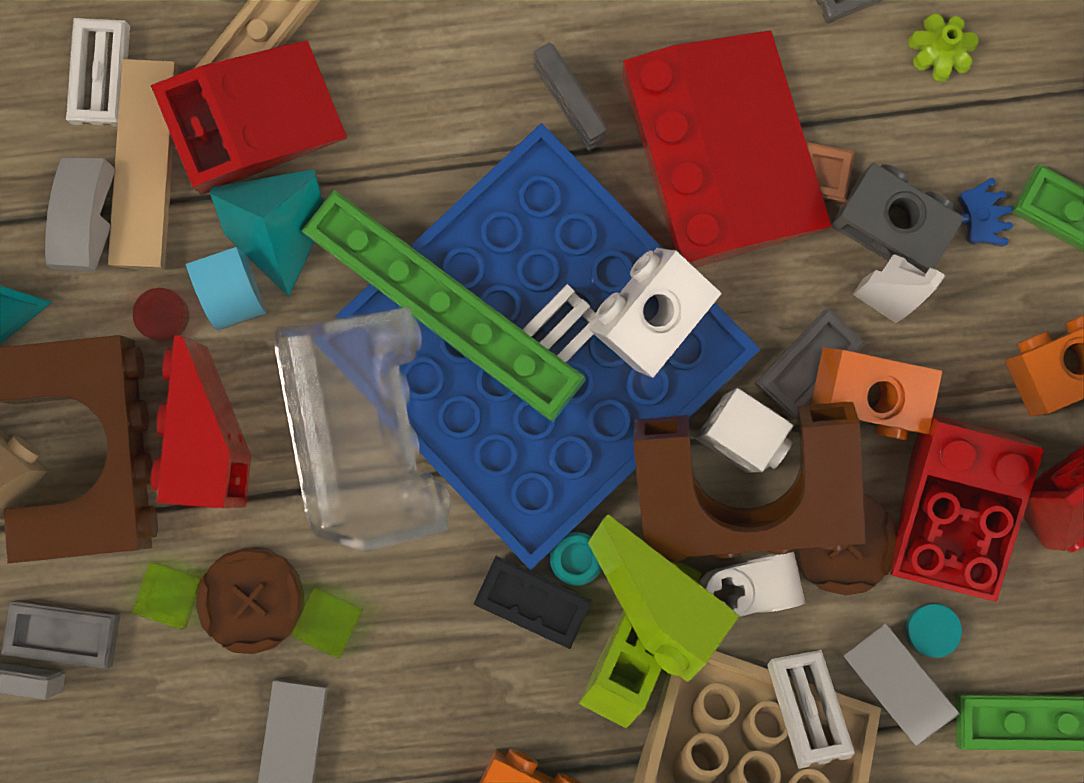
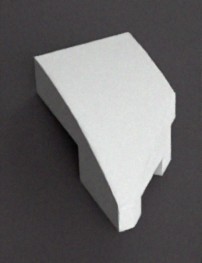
[853,254,945,323]

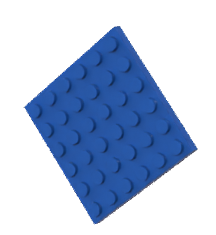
[311,123,761,570]

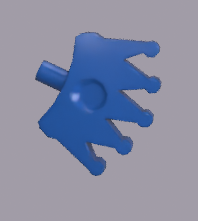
[957,178,1013,247]

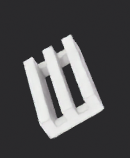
[66,18,130,127]
[523,284,598,363]
[767,650,855,769]

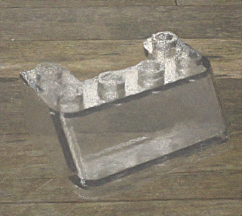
[275,307,451,552]

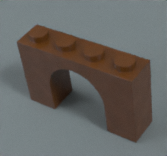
[0,335,158,564]
[633,401,865,562]

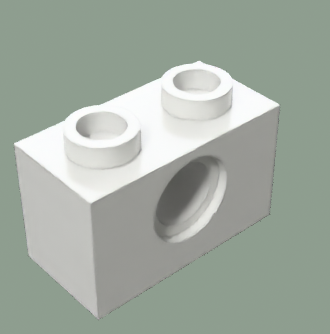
[590,248,722,377]
[695,388,793,473]

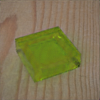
[132,561,202,630]
[291,587,364,659]

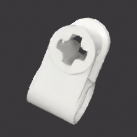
[698,551,806,617]

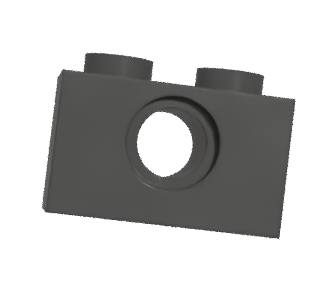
[831,162,965,274]

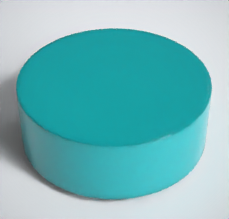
[550,532,601,585]
[904,603,962,658]

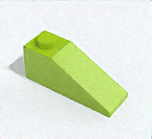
[588,514,740,682]
[578,561,702,728]

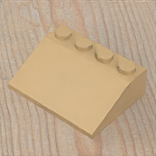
[634,651,881,783]

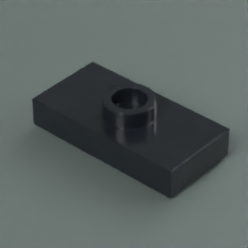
[473,555,593,649]

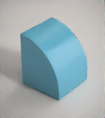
[186,247,267,330]

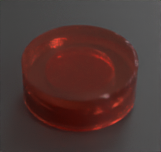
[132,288,189,342]

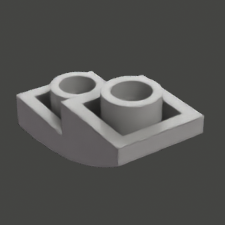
[45,157,116,272]
[844,623,960,746]

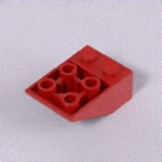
[150,40,347,195]
[151,335,251,509]
[891,414,1044,602]

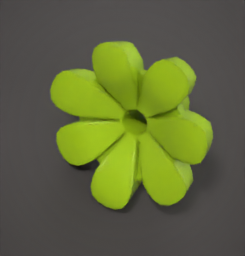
[908,14,978,82]

